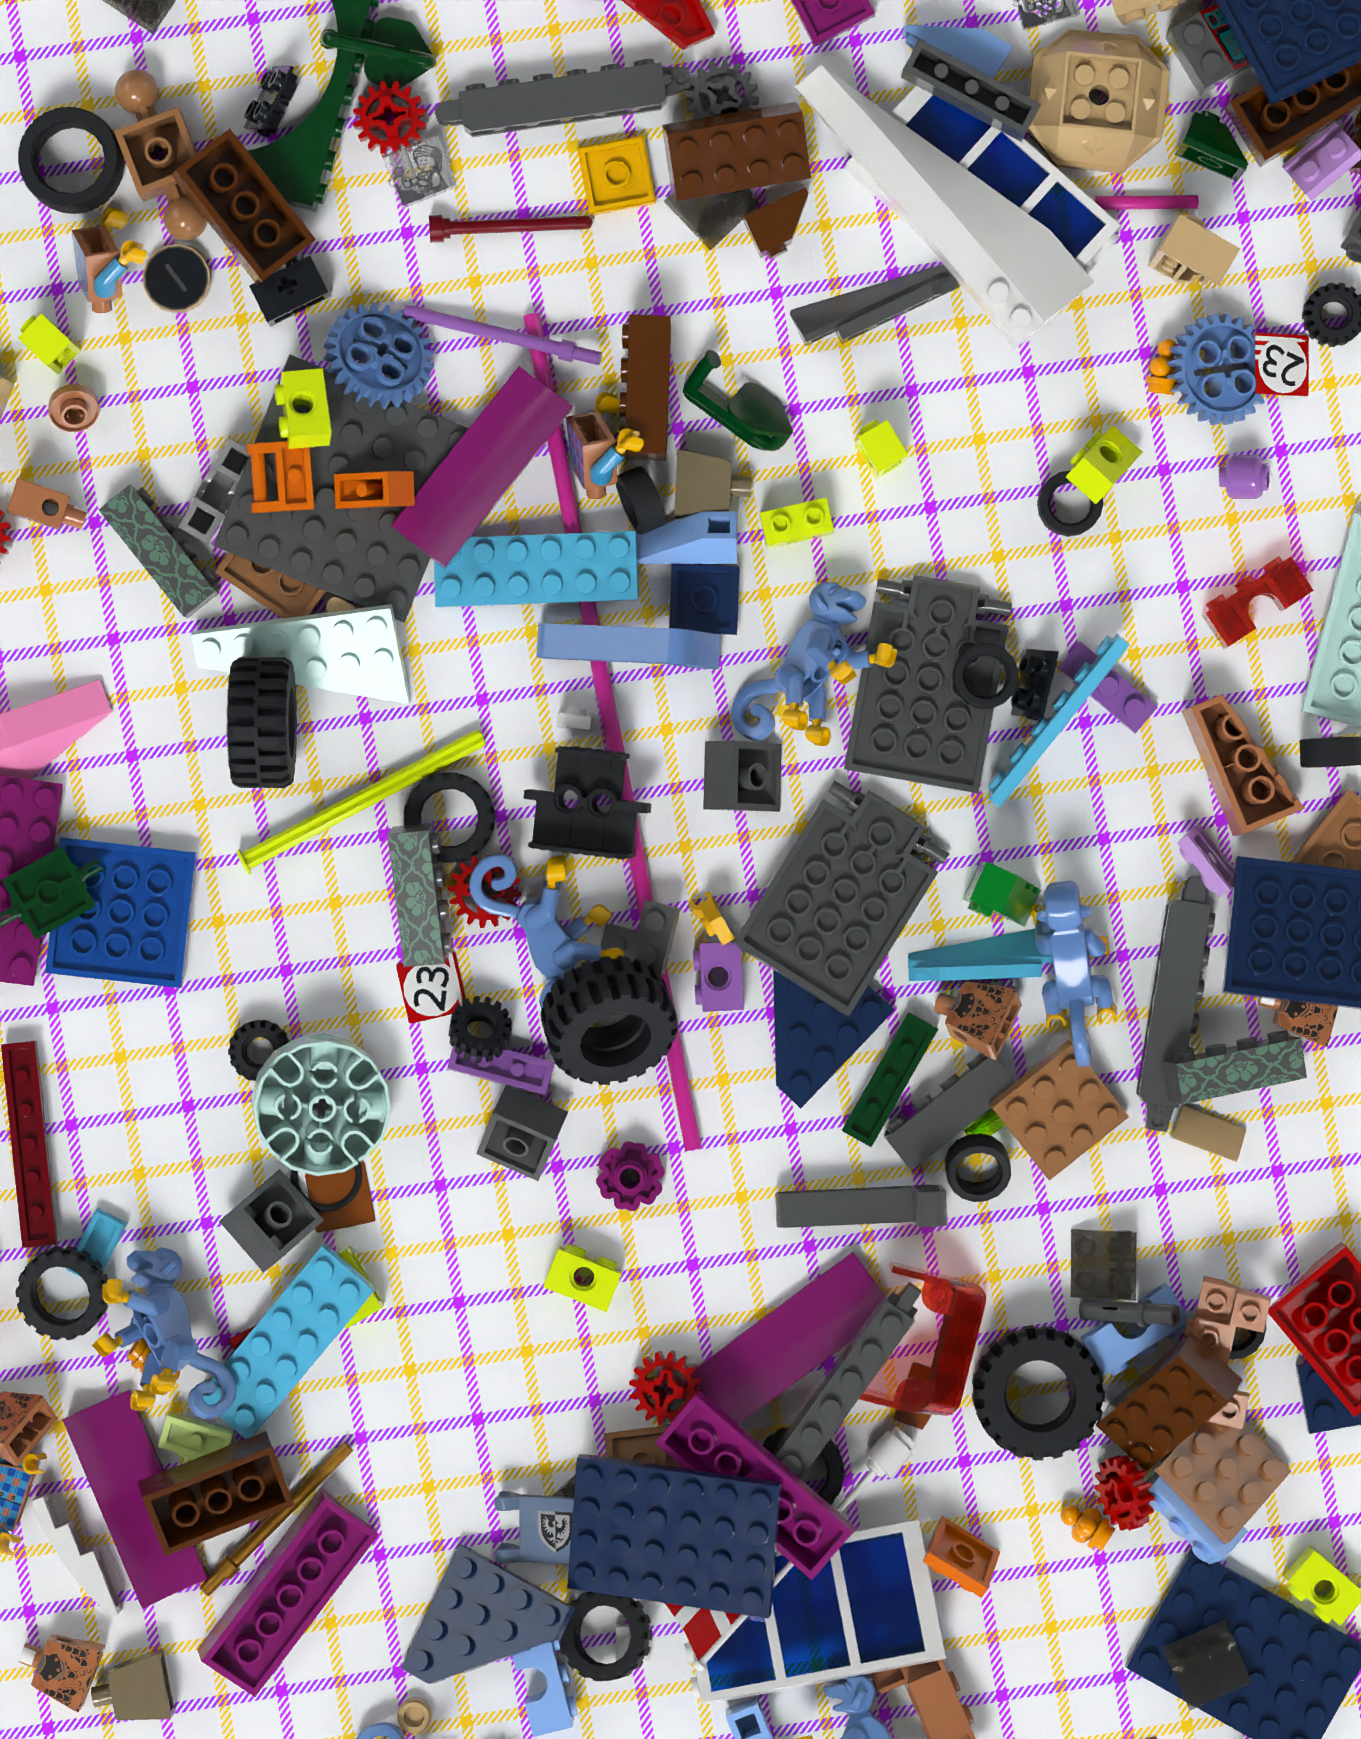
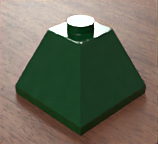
[1175,110,1248,182]

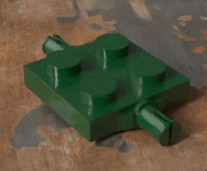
[0,847,104,940]

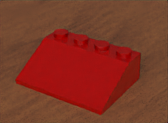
[1268,1242,1361,1417]

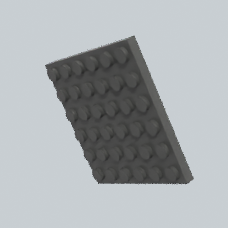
[213,354,469,623]

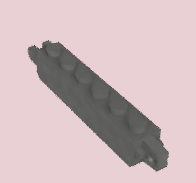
[434,59,691,137]
[1136,875,1215,1132]
[771,1282,921,1479]

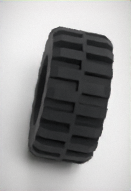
[227,657,297,788]
[541,956,678,1085]
[972,1325,1105,1461]

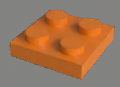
[923,1516,1000,1598]

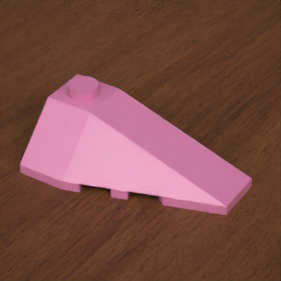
[0,680,113,779]

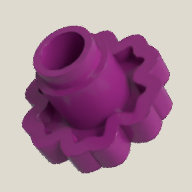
[596,1141,665,1211]

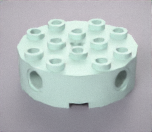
[251,1033,391,1176]

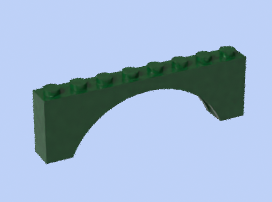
[247,0,382,212]

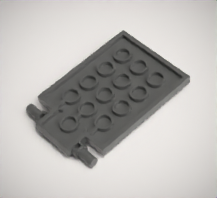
[844,575,1012,794]
[732,780,950,1017]

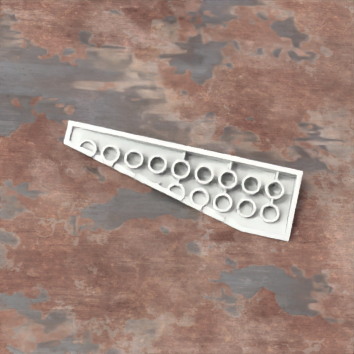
[795,65,1094,349]

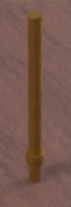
[200,1441,354,1596]

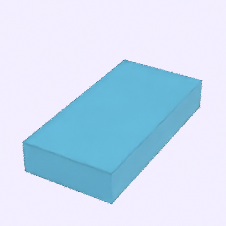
[66,1208,128,1277]

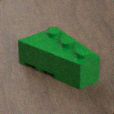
[963,862,1041,927]

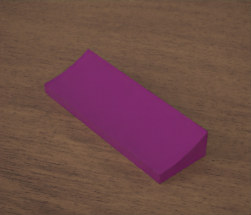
[391,366,573,569]
[693,1251,885,1425]
[62,1389,209,1609]
[655,1391,856,1580]
[197,1487,379,1697]

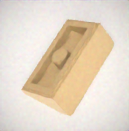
[1170,1105,1247,1162]

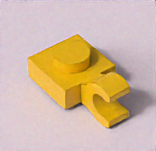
[689,891,735,945]

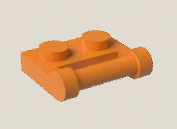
[246,441,314,513]

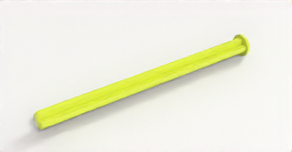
[236,730,486,874]

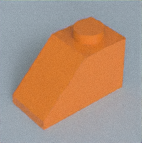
[334,471,415,509]

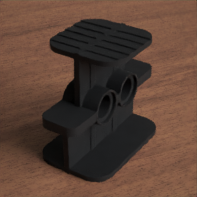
[523,746,652,859]

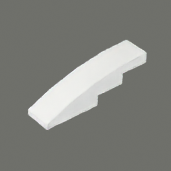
[30,1492,122,1617]

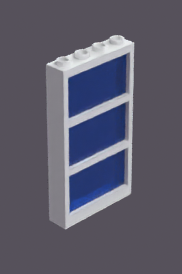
[845,86,1121,274]
[681,1520,946,1705]

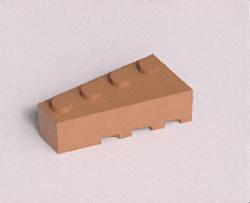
[1182,695,1305,836]

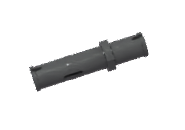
[1079,1299,1181,1327]

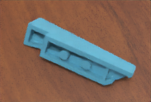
[908,929,1053,981]

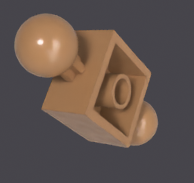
[114,69,207,241]

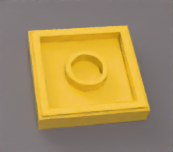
[577,135,656,216]

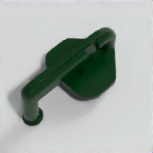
[320,17,436,88]
[683,350,793,451]

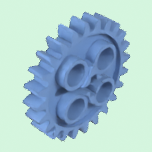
[323,303,434,409]
[1167,313,1265,425]

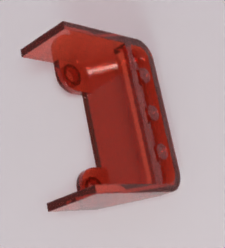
[859,1261,986,1416]

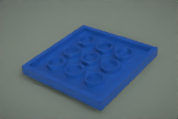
[45,837,197,988]

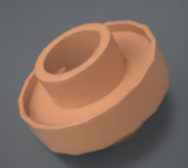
[48,384,99,432]

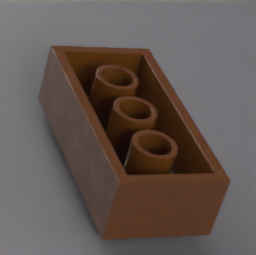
[1225,61,1361,167]
[662,102,811,201]
[172,128,316,285]
[618,315,671,461]
[1096,1333,1243,1471]
[137,1431,294,1556]

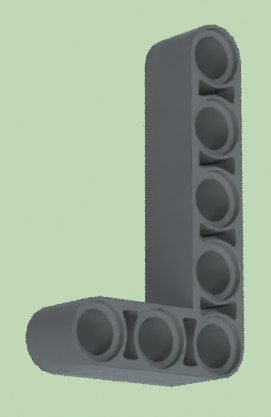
[775,1185,948,1228]

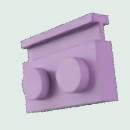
[1282,121,1361,201]
[1177,823,1235,897]

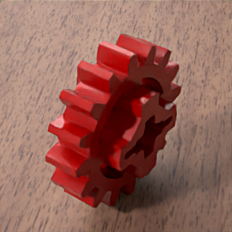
[353,81,427,157]
[448,854,522,928]
[629,1350,704,1426]
[1094,1455,1155,1531]

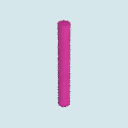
[1095,195,1199,210]

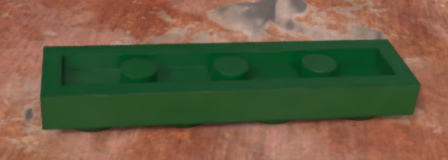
[841,1012,938,1147]

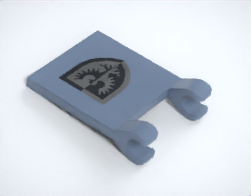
[495,1491,574,1565]

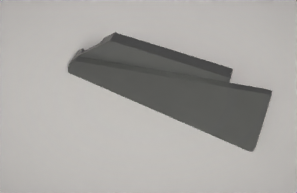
[790,264,960,347]

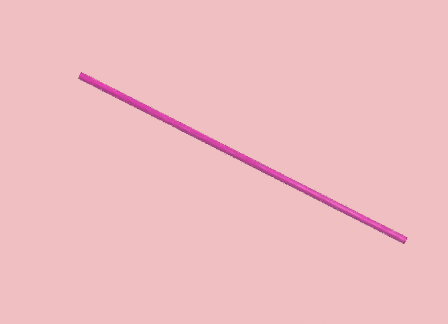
[523,313,702,1151]

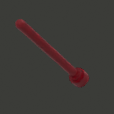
[429,215,593,243]

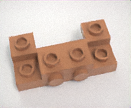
[1184,1276,1271,1429]
[865,1638,976,1739]

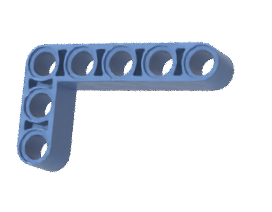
[536,623,721,669]

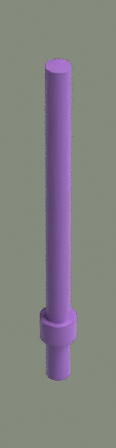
[403,304,602,366]

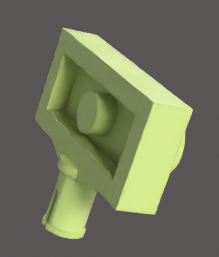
[158,1412,234,1464]

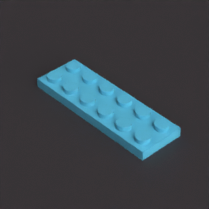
[434,531,639,608]
[988,633,1130,808]
[203,1244,377,1439]

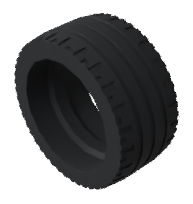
[18,107,124,214]

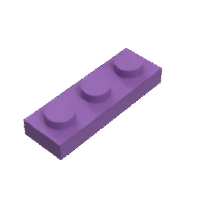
[1057,641,1158,734]
[447,1045,555,1096]

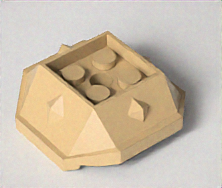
[1028,29,1169,174]

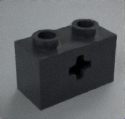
[249,254,331,327]

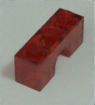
[1202,556,1314,649]

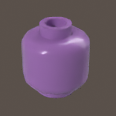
[1219,455,1270,499]

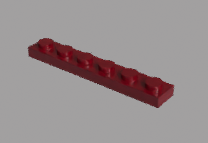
[1,1040,58,1248]

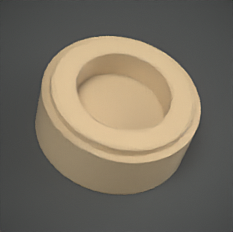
[397,1697,432,1734]

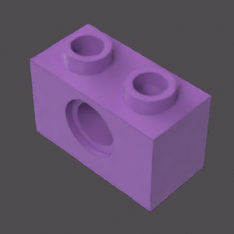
[693,941,744,1012]

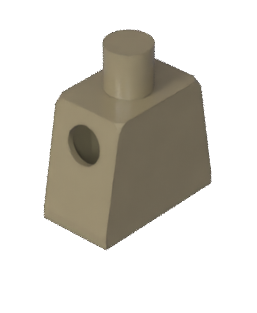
[674,450,751,518]
[91,1648,175,1720]

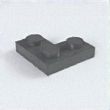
[600,900,680,975]

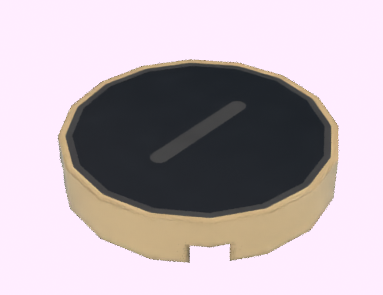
[143,244,211,313]

